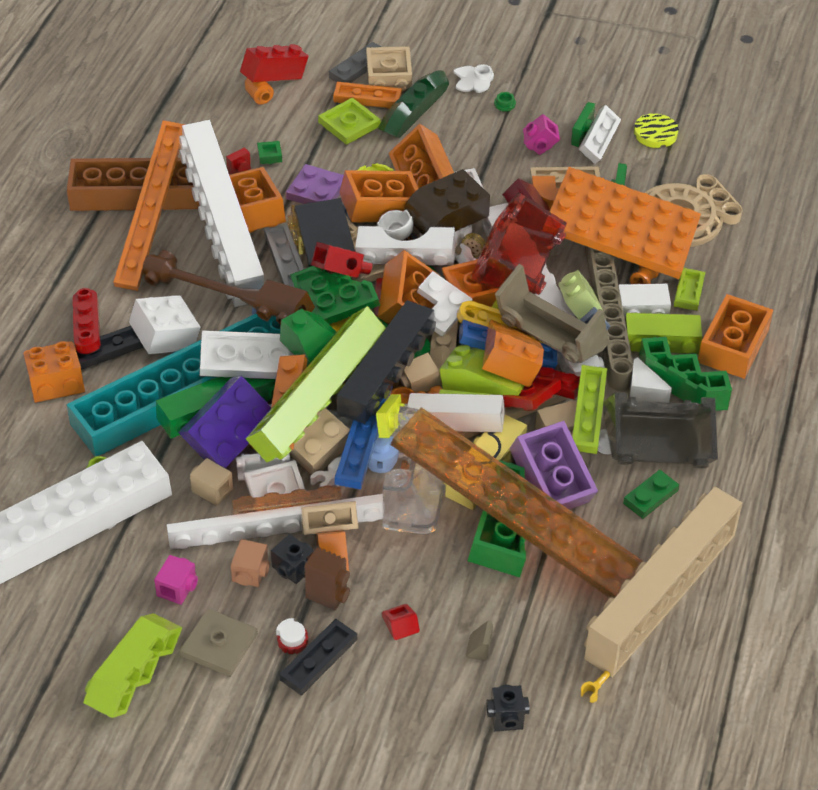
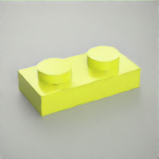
[376,394,405,438]

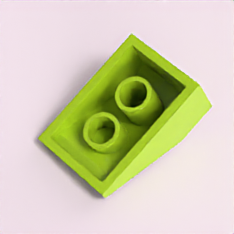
[440,345,525,396]

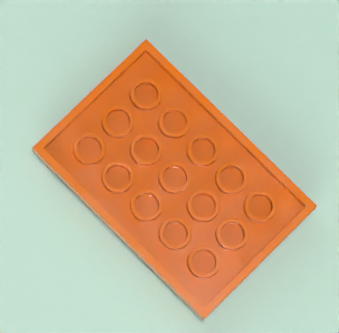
[543,167,701,279]

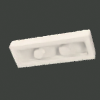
[579,105,621,164]

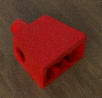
[311,242,373,278]

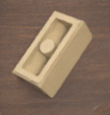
[301,501,358,535]

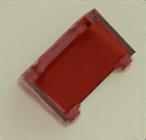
[470,192,567,295]

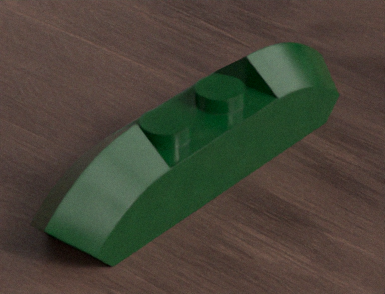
[378,70,449,138]

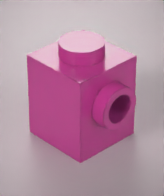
[154,555,198,605]

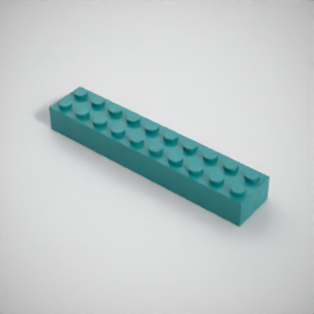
[66,314,281,457]

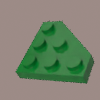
[290,266,381,324]

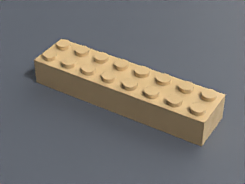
[584,486,742,678]

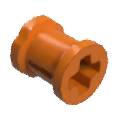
[630,265,660,284]

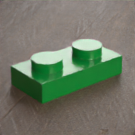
[623,470,680,519]

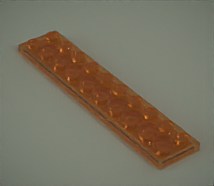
[390,407,643,598]

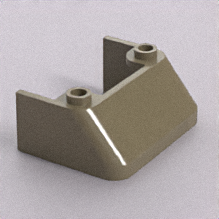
[495,264,609,363]

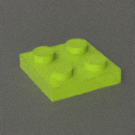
[318,98,381,145]

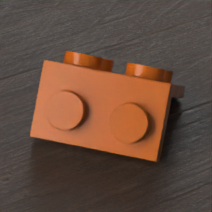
[23,341,85,403]

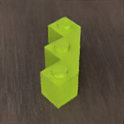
[83,613,182,718]

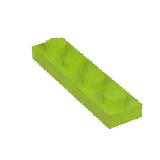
[572,365,607,454]

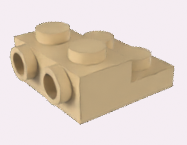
[366,46,412,91]

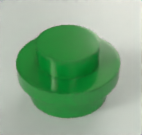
[494,92,516,112]

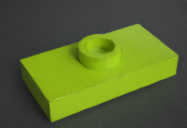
[674,268,706,311]

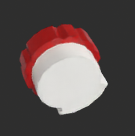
[276,618,308,654]

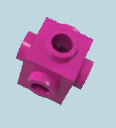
[523,114,560,155]

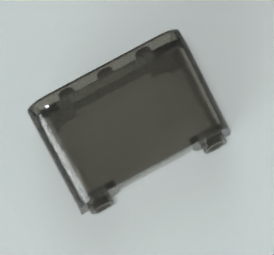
[603,392,718,468]

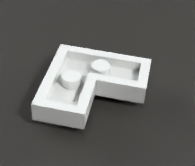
[417,271,473,337]

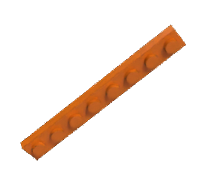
[113,120,185,291]

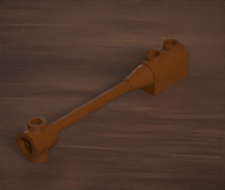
[143,250,315,325]

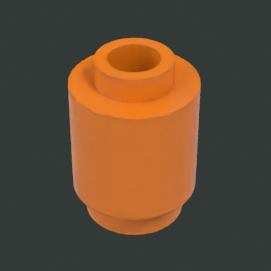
[245,78,274,105]

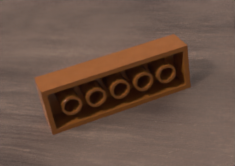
[67,158,200,211]

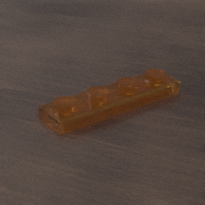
[232,486,342,515]

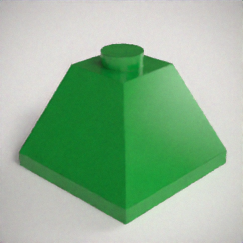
[280,309,337,367]

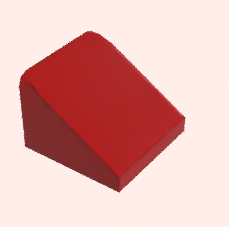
[381,604,420,640]

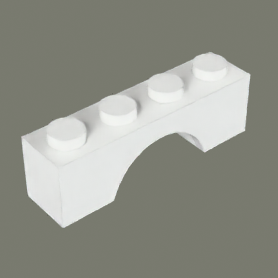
[355,226,456,266]

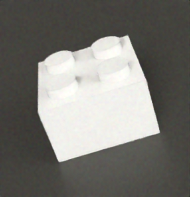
[129,296,201,354]

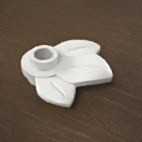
[454,64,494,93]

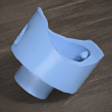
[368,434,399,473]

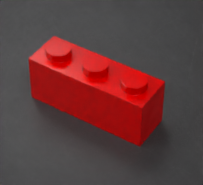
[239,44,309,82]

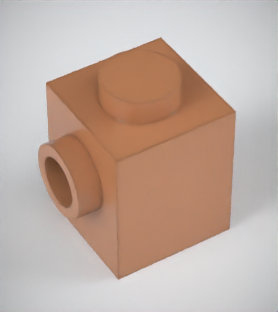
[231,539,270,587]

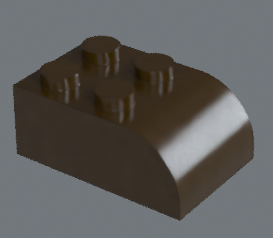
[404,169,490,235]

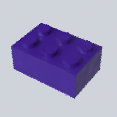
[178,376,271,468]

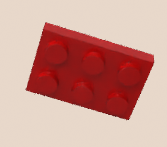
[503,376,562,411]

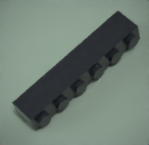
[337,300,436,424]

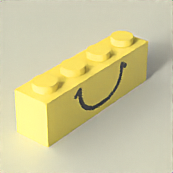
[444,415,527,510]

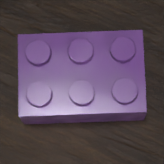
[509,421,598,519]

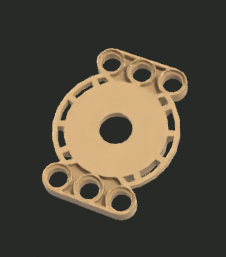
[645,174,743,247]

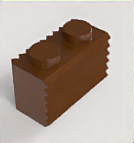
[304,547,350,610]

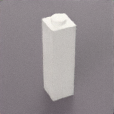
[404,393,505,432]

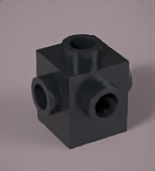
[271,534,314,584]
[486,685,530,732]

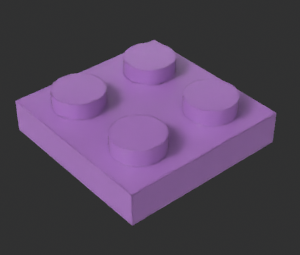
[286,164,344,204]

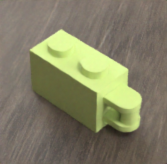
[558,270,602,320]

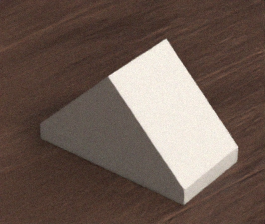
[629,357,672,407]

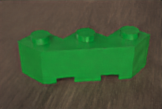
[639,337,732,412]

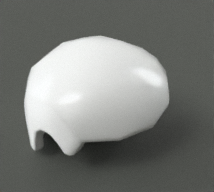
[377,210,414,241]

